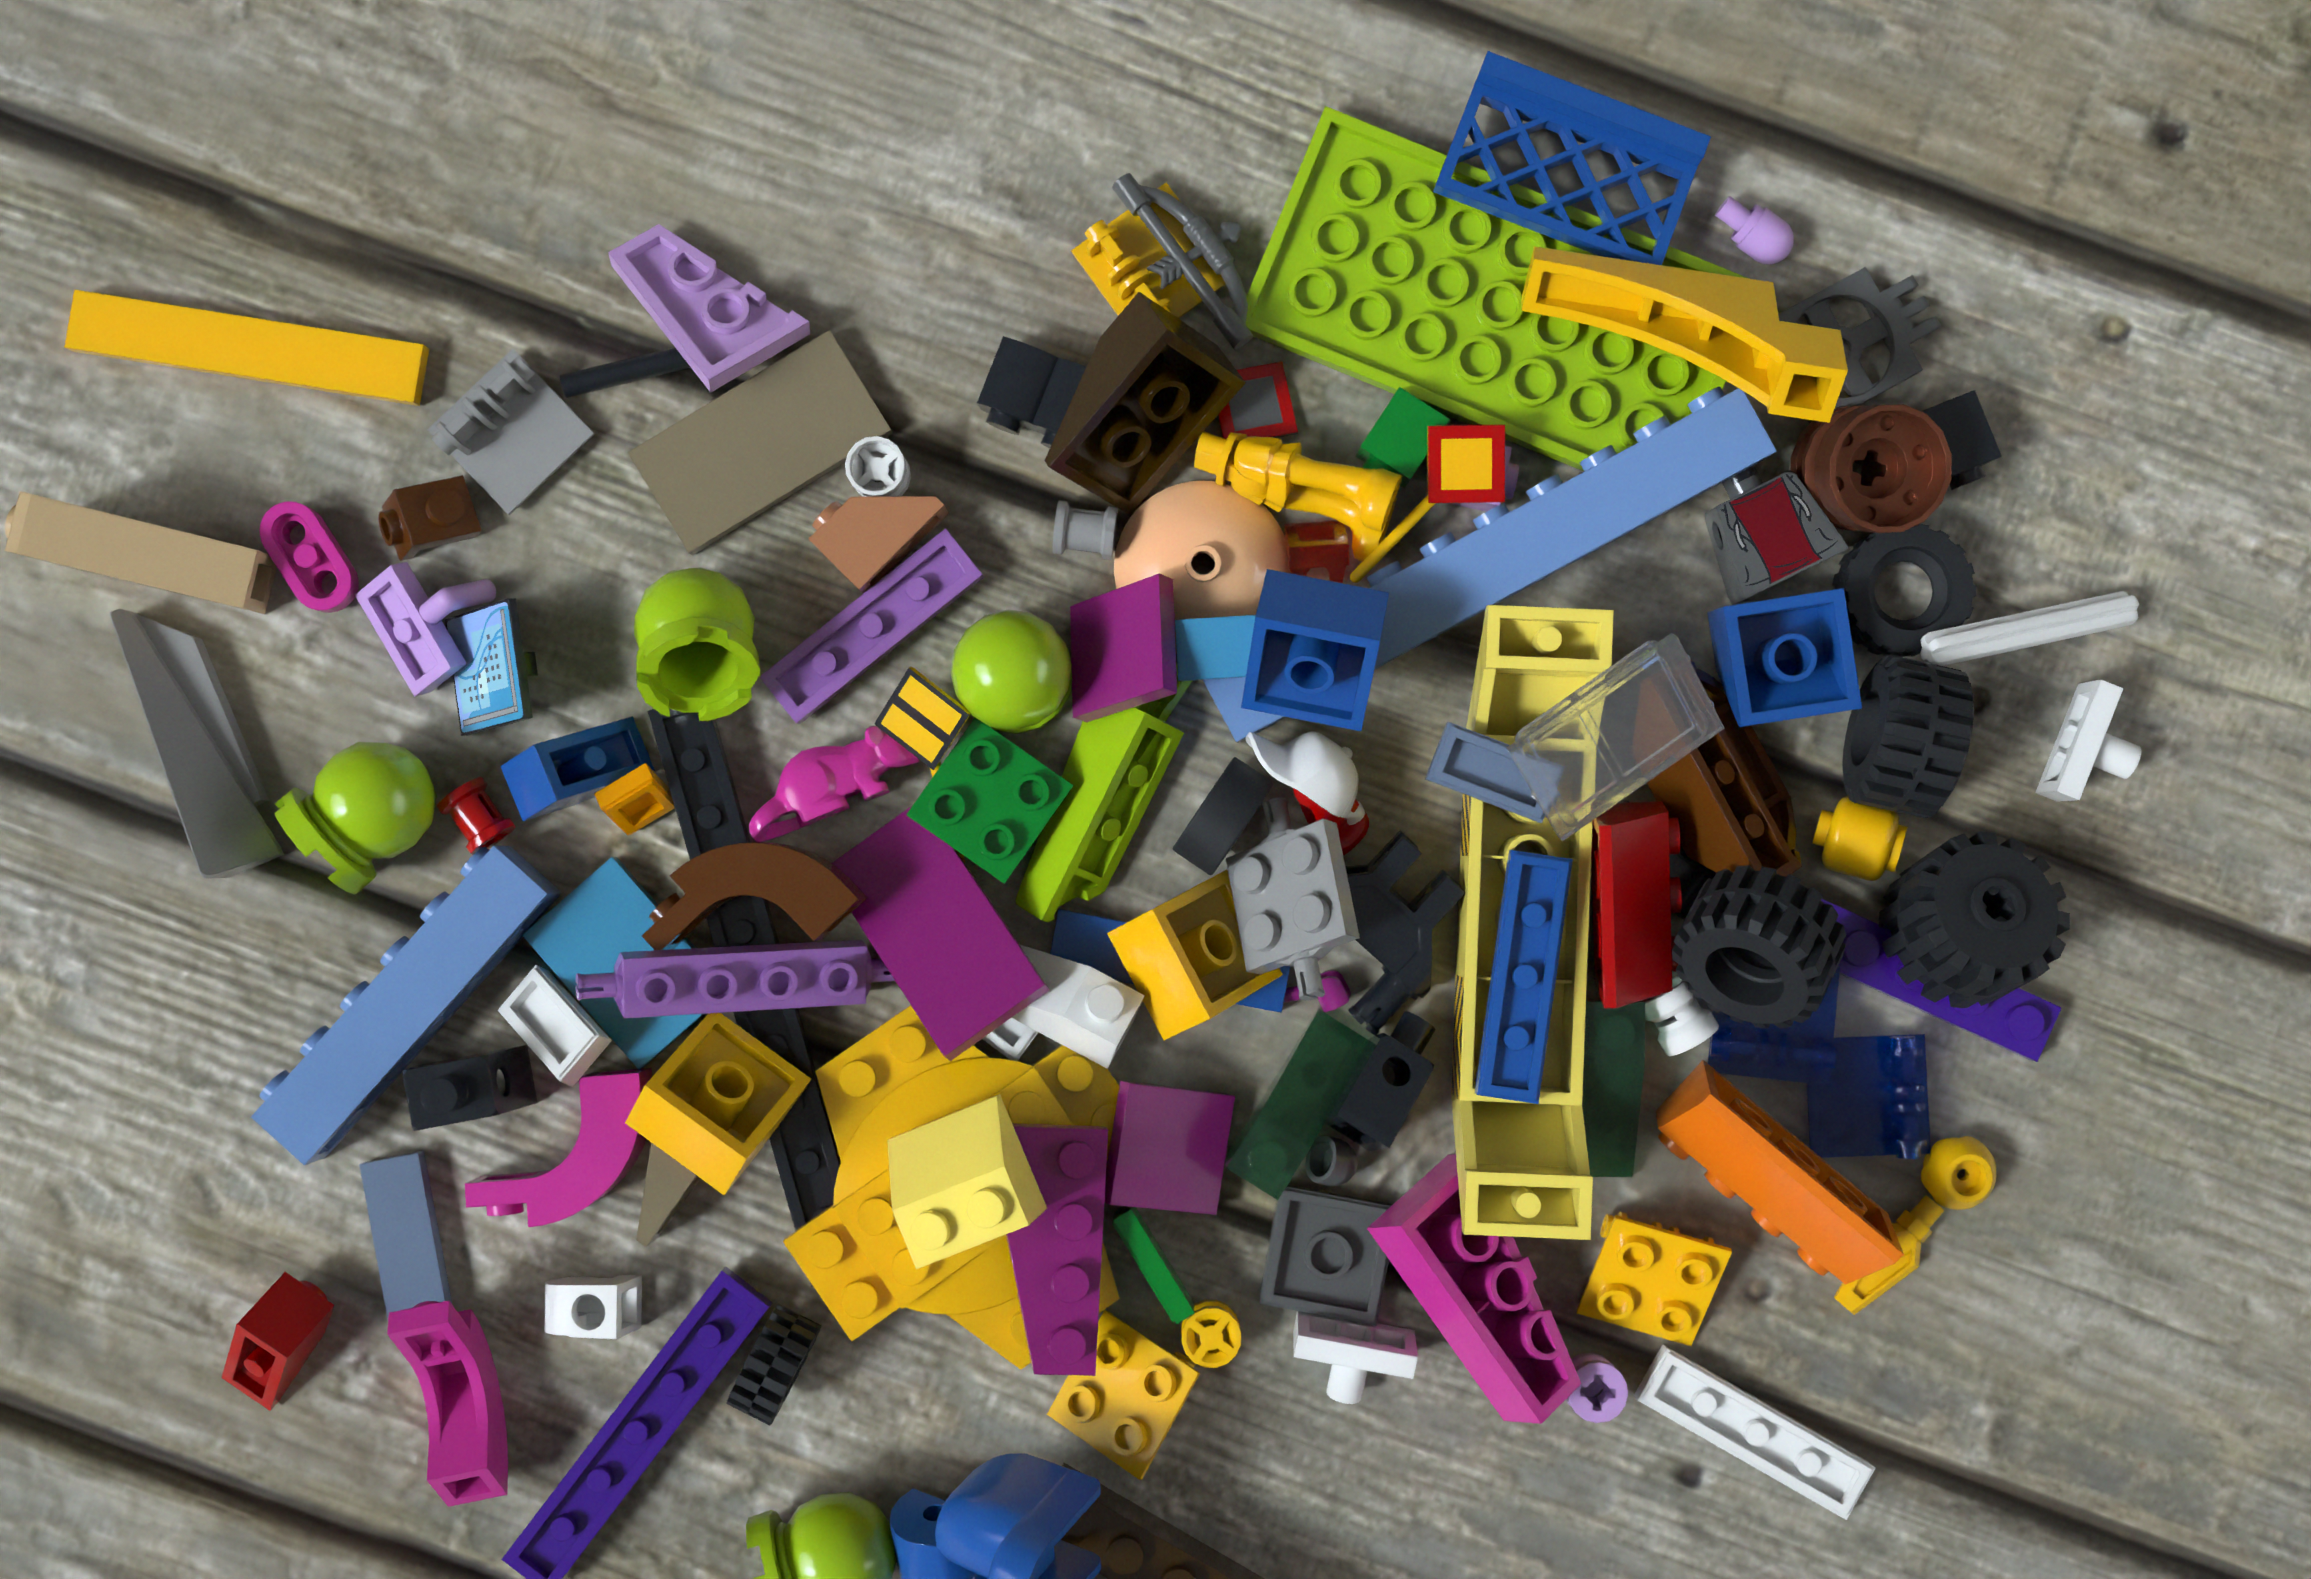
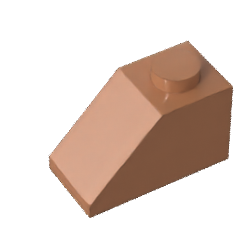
[808,496,949,593]

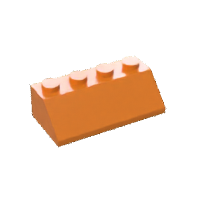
[1656,1060,1904,1285]

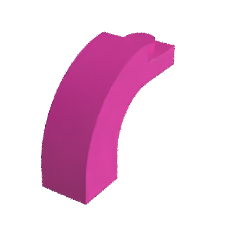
[465,1068,652,1227]
[387,1300,508,1507]

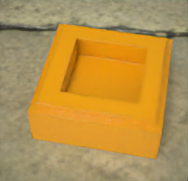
[594,763,675,835]

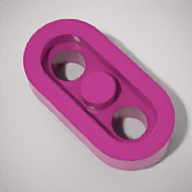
[259,501,359,613]

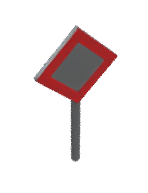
[1218,361,1298,439]

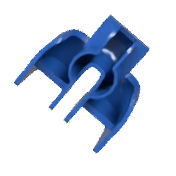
[890,1453,1101,1579]

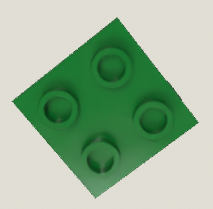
[906,718,1073,884]

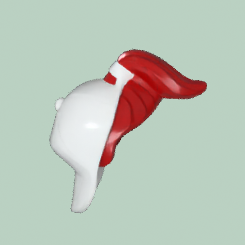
[1245,731,1369,856]

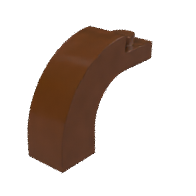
[642,843,868,950]

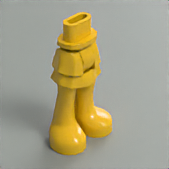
[1194,431,1402,561]

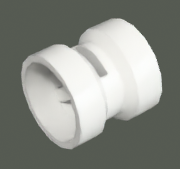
[845,436,911,497]
[1636,976,1719,1056]

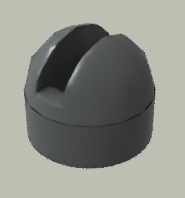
[1305,1135,1358,1186]

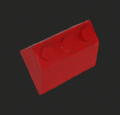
[1591,801,1682,1009]

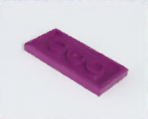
[832,805,1050,1061]

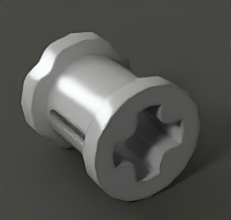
[1053,501,1118,560]

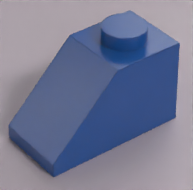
[500,716,655,821]

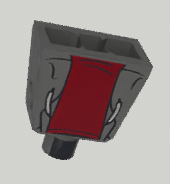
[1705,465,1848,605]

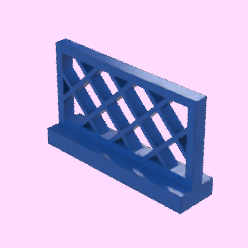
[1433,51,1711,265]

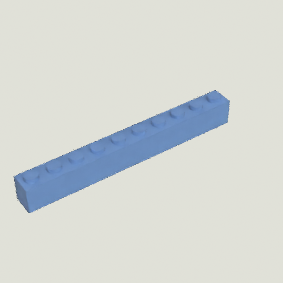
[1203,386,1776,743]

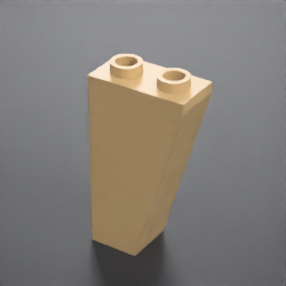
[5,491,277,614]

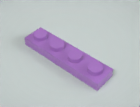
[760,528,984,725]

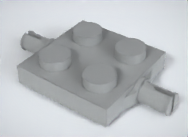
[1226,797,1360,1000]

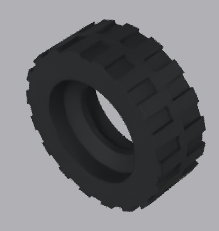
[1832,524,1977,657]

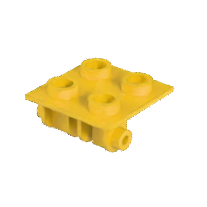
[1071,182,1226,318]
[1577,1211,1732,1346]
[1047,1310,1200,1480]

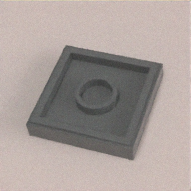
[1258,1183,1393,1326]

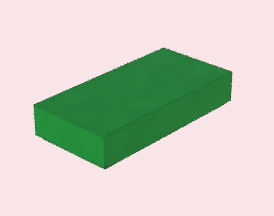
[1112,1206,1195,1324]

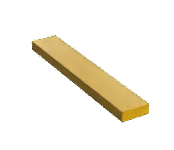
[64,290,429,406]

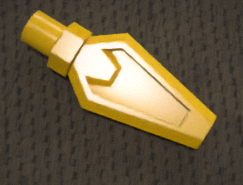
[1834,1195,1944,1315]

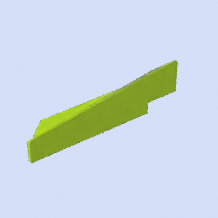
[1015,662,1193,923]

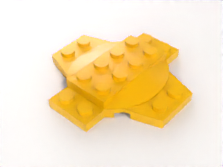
[783,1005,1120,1370]

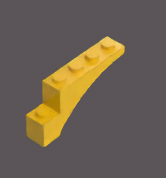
[1521,246,1848,423]

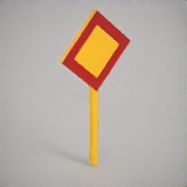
[1350,425,1505,583]

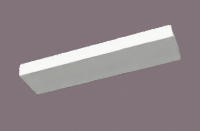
[1634,1344,1876,1520]

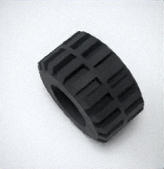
[1842,655,1974,818]
[1672,865,1846,1029]

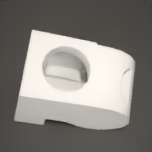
[545,1275,642,1339]

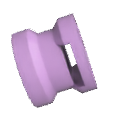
[1566,1353,1628,1423]

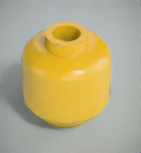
[1812,796,1908,881]

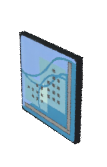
[445,598,538,736]

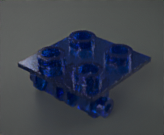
[1708,966,1840,1086]
[1804,1034,1931,1159]

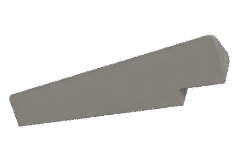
[109,609,284,878]

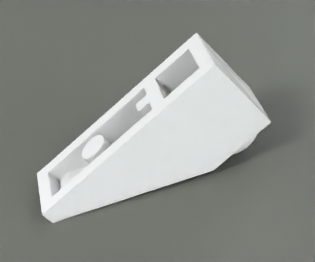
[1012,945,1145,1069]

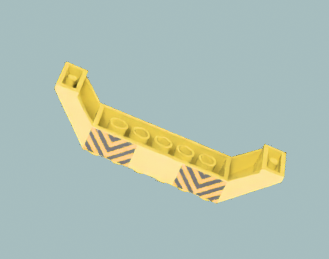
[1451,605,1614,1240]

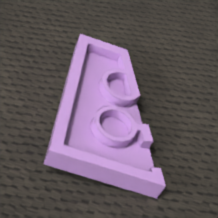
[608,224,810,392]

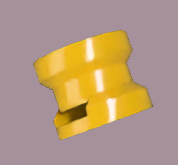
[1181,1299,1241,1368]

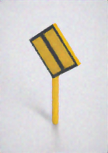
[874,666,971,863]

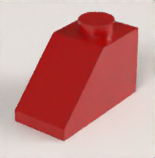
[221,1272,335,1411]

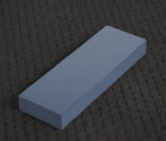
[359,1150,453,1341]

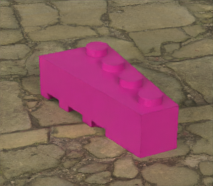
[1367,1154,1581,1424]

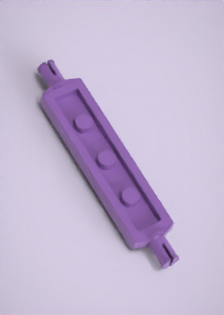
[576,940,895,1018]

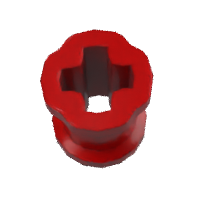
[437,777,516,855]

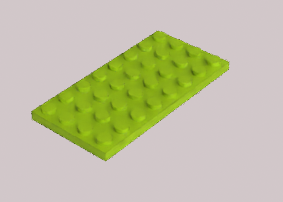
[1245,106,1750,472]

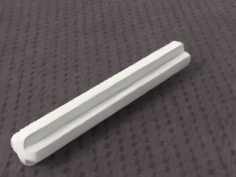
[1920,591,2139,666]

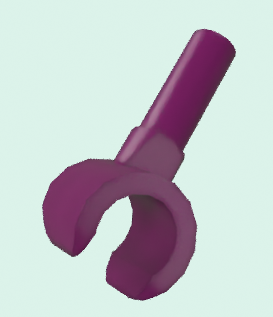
[1283,969,1351,1012]

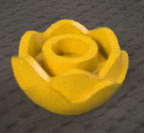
[1921,1136,1996,1210]

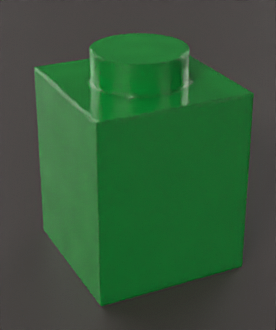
[1355,387,1450,489]

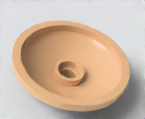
[1114,480,1291,654]

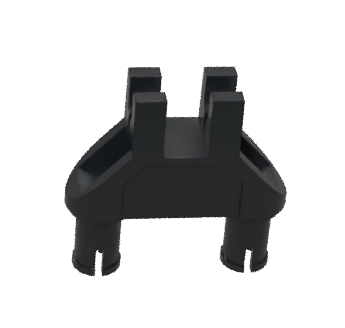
[1345,830,1465,1036]

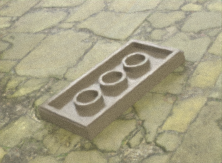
[627,329,893,556]

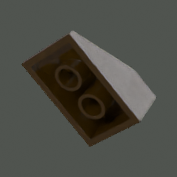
[1044,292,1246,515]

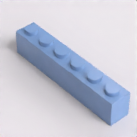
[251,846,562,1165]

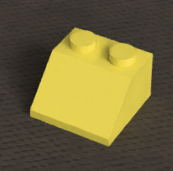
[887,1094,1047,1269]

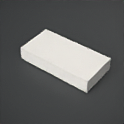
[498,965,612,1087]

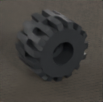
[1879,831,2070,1008]

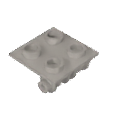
[427,349,595,515]

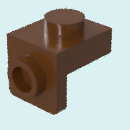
[378,475,482,561]

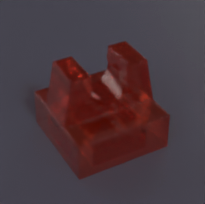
[1284,520,1349,583]

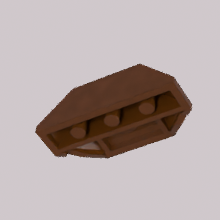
[1630,655,1802,877]

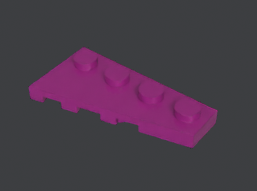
[1006,1123,1108,1376]

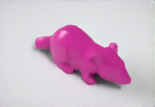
[749,726,920,843]

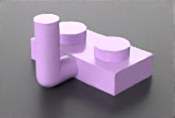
[355,562,496,697]

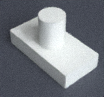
[2035,680,2141,802]
[1293,1311,1418,1404]

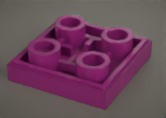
[1070,574,1177,722]
[1105,1080,1235,1215]

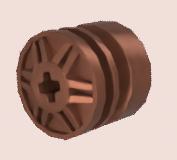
[1790,404,1952,533]

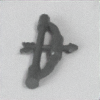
[1112,173,1253,350]

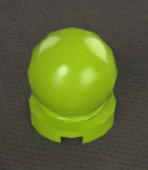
[634,567,760,721]
[950,610,1072,734]
[274,742,437,894]
[746,1491,897,1579]

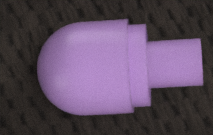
[1715,196,1794,265]

